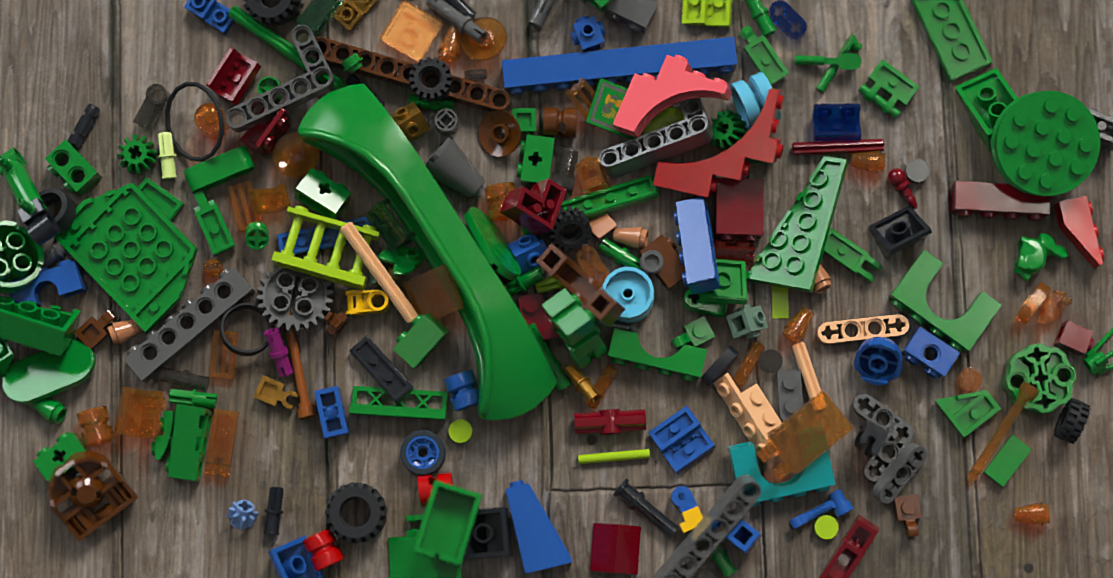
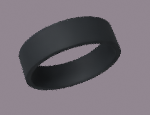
[220,302,274,356]

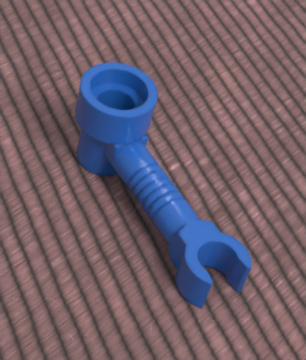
[789,489,854,530]

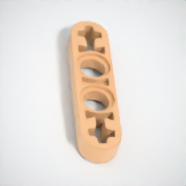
[816,314,909,344]

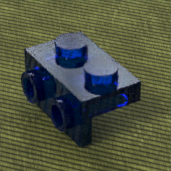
[812,103,862,141]

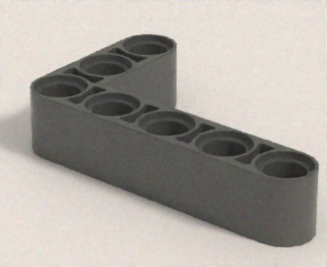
[225,25,335,133]
[599,98,713,178]

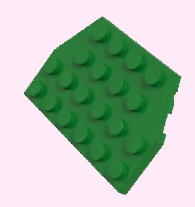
[54,183,198,333]

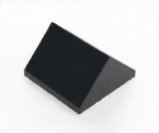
[868,205,932,258]

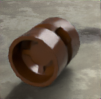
[543,107,577,139]

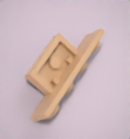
[713,373,782,463]

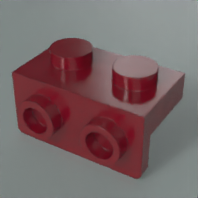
[206,47,262,105]

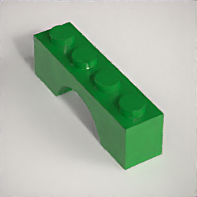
[607,328,707,382]

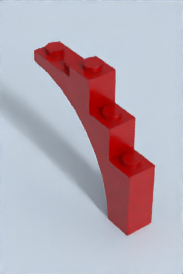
[653,88,785,197]

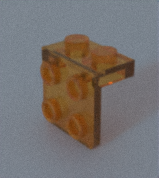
[114,386,166,439]

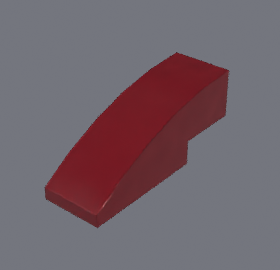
[819,514,879,578]

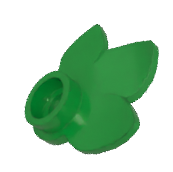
[377,243,424,276]

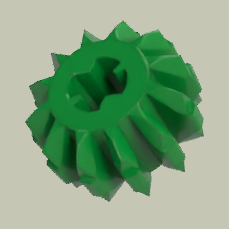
[710,110,747,150]
[117,134,158,175]

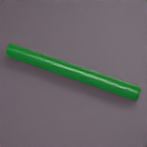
[228,6,347,91]

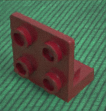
[240,106,291,157]

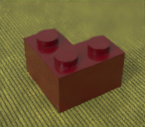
[500,178,567,236]

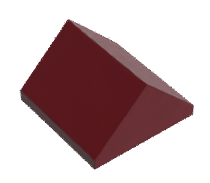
[590,523,641,574]

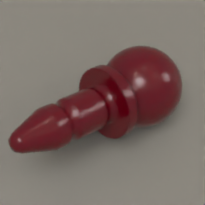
[888,168,918,209]

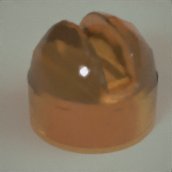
[204,259,223,278]

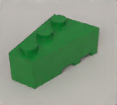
[166,404,213,482]

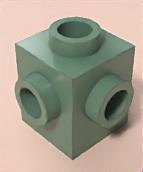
[726,304,768,340]

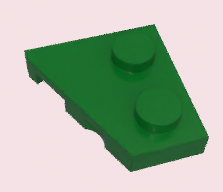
[934,390,1001,438]

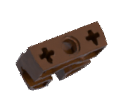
[48,450,138,542]

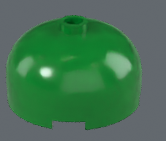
[0,221,44,294]

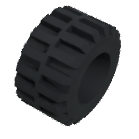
[243,0,304,25]
[325,482,387,543]

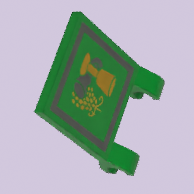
[585,78,644,140]

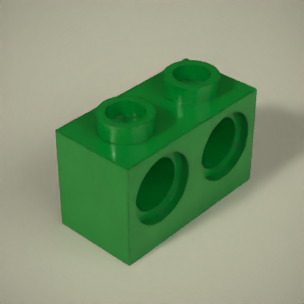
[45,139,102,196]

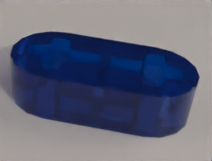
[769,0,807,39]

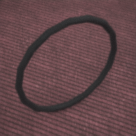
[165,82,224,162]

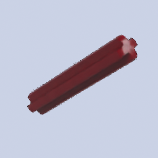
[792,139,885,156]

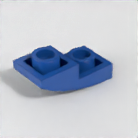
[184,0,235,35]

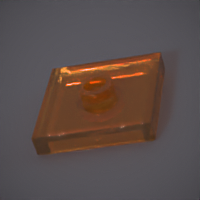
[403,264,465,320]

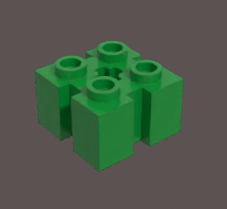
[542,288,602,360]

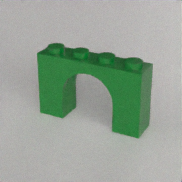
[888,250,1002,353]

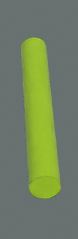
[578,449,650,464]

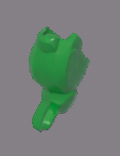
[1014,233,1067,282]

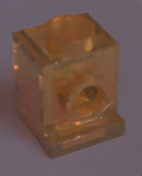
[575,156,610,194]

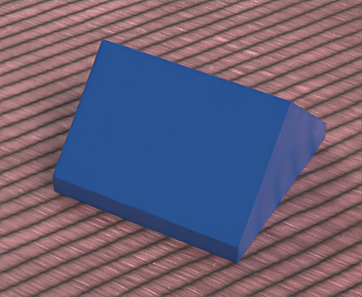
[268,535,326,578]

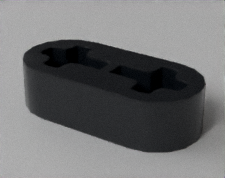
[701,345,739,386]

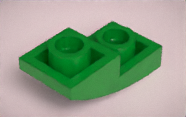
[151,411,176,461]

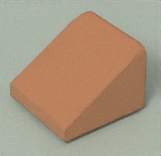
[589,213,617,242]

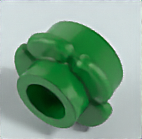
[341,53,363,73]

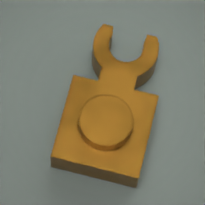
[253,375,299,409]

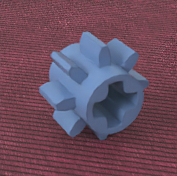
[227,500,258,530]

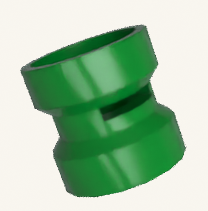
[257,76,283,104]

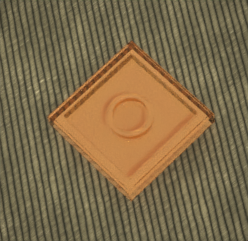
[380,0,444,62]

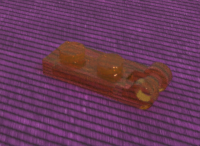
[205,409,240,478]

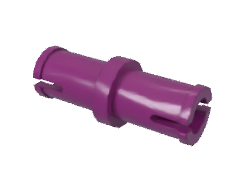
[264,328,294,377]

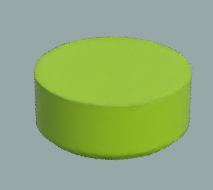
[449,419,473,443]
[814,515,839,539]

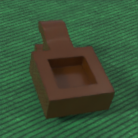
[74,310,118,350]
[324,311,350,338]
[893,494,922,537]

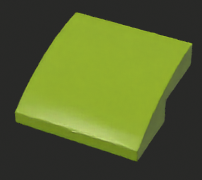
[682,0,733,28]

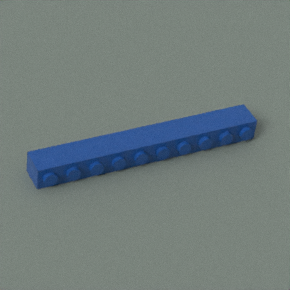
[502,37,737,95]

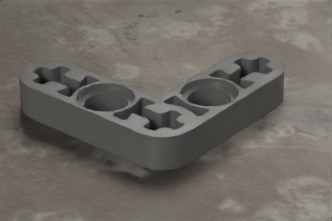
[852,394,913,482]

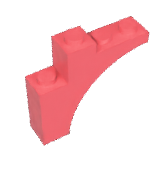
[613,55,732,138]

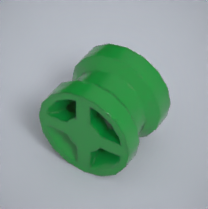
[245,221,269,250]

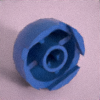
[854,336,902,385]

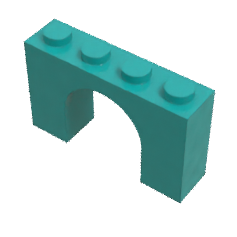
[727,426,836,507]

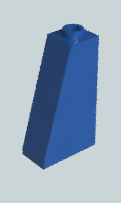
[506,480,572,573]

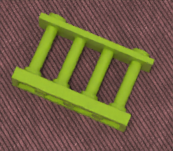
[271,206,381,290]

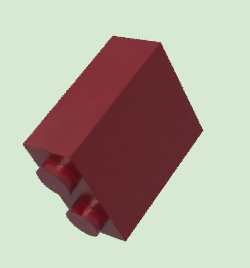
[714,178,764,242]

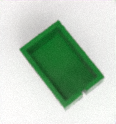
[413,480,483,567]

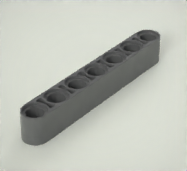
[652,474,761,578]

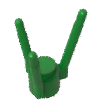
[1083,328,1113,376]

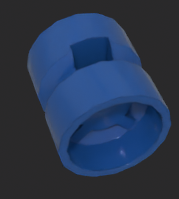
[444,370,479,412]

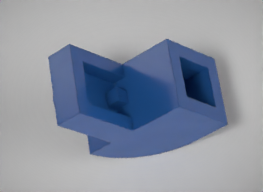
[711,509,762,555]

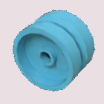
[730,72,781,131]
[602,267,654,324]

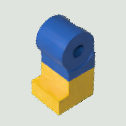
[671,486,703,534]

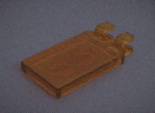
[756,390,854,481]

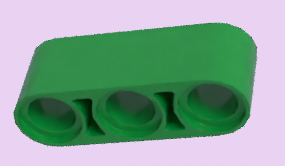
[183,146,255,194]

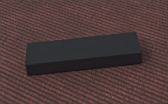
[349,335,414,404]

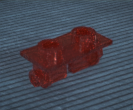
[713,239,755,265]

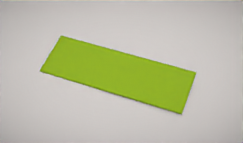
[772,286,789,318]

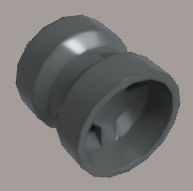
[434,108,459,136]

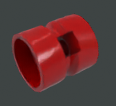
[418,472,453,507]
[302,528,345,572]

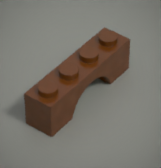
[536,243,626,327]

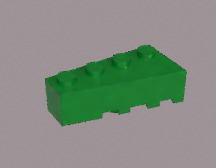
[0,296,81,356]

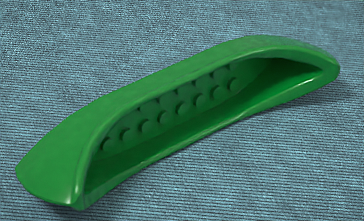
[298,83,558,420]

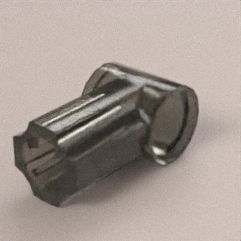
[133,84,171,132]
[551,148,579,197]

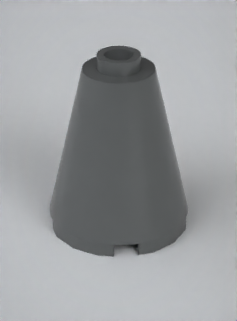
[424,135,485,198]

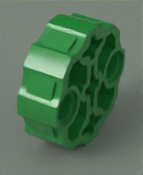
[1001,343,1076,415]

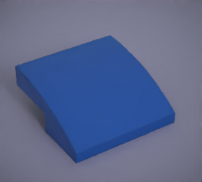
[648,406,716,474]

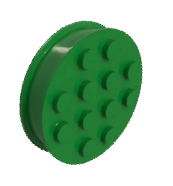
[991,91,1100,196]

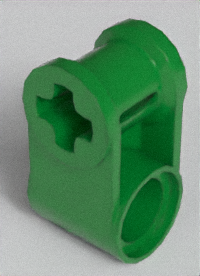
[682,289,728,318]

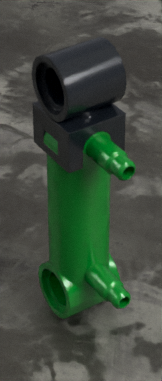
[0,147,61,246]

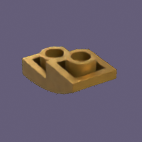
[332,0,379,31]

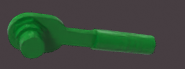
[816,34,862,93]
[795,53,862,70]

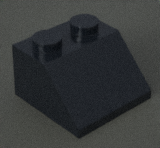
[464,507,513,560]

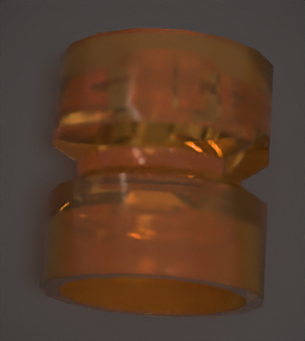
[194,103,229,139]
[485,182,515,221]
[76,406,115,447]

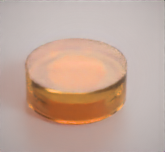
[957,368,982,392]

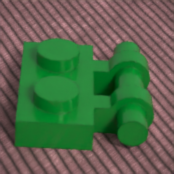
[858,59,920,119]

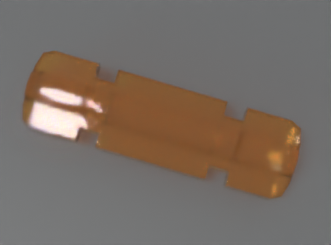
[733,341,765,385]
[585,365,618,409]

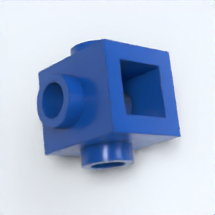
[570,16,605,52]
[508,233,547,274]

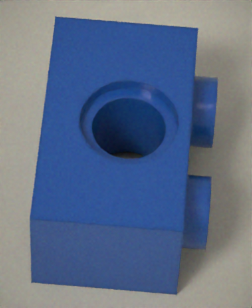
[901,327,960,379]

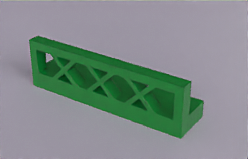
[349,386,448,421]

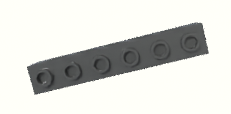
[124,267,256,383]

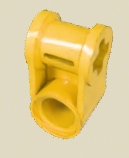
[345,290,391,316]

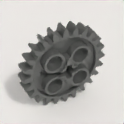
[256,265,334,334]

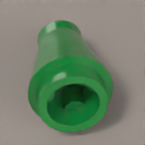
[30,398,67,424]

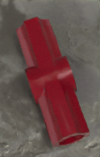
[574,409,647,435]

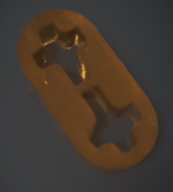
[576,245,609,287]
[1016,281,1051,324]

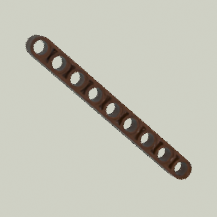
[312,37,510,112]

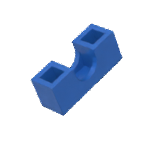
[8,260,87,307]

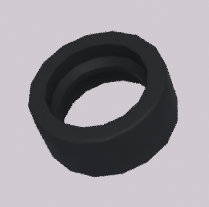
[39,188,76,234]

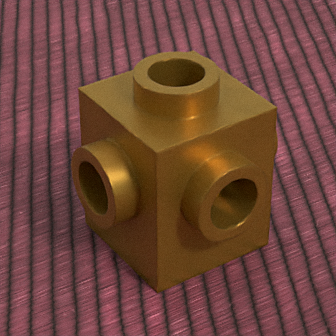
[390,102,430,142]

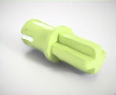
[158,132,177,179]

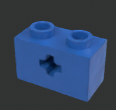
[314,386,350,439]

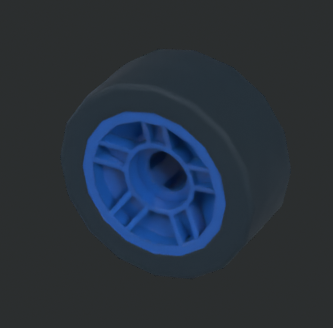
[400,430,446,476]

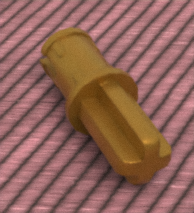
[564,363,602,405]

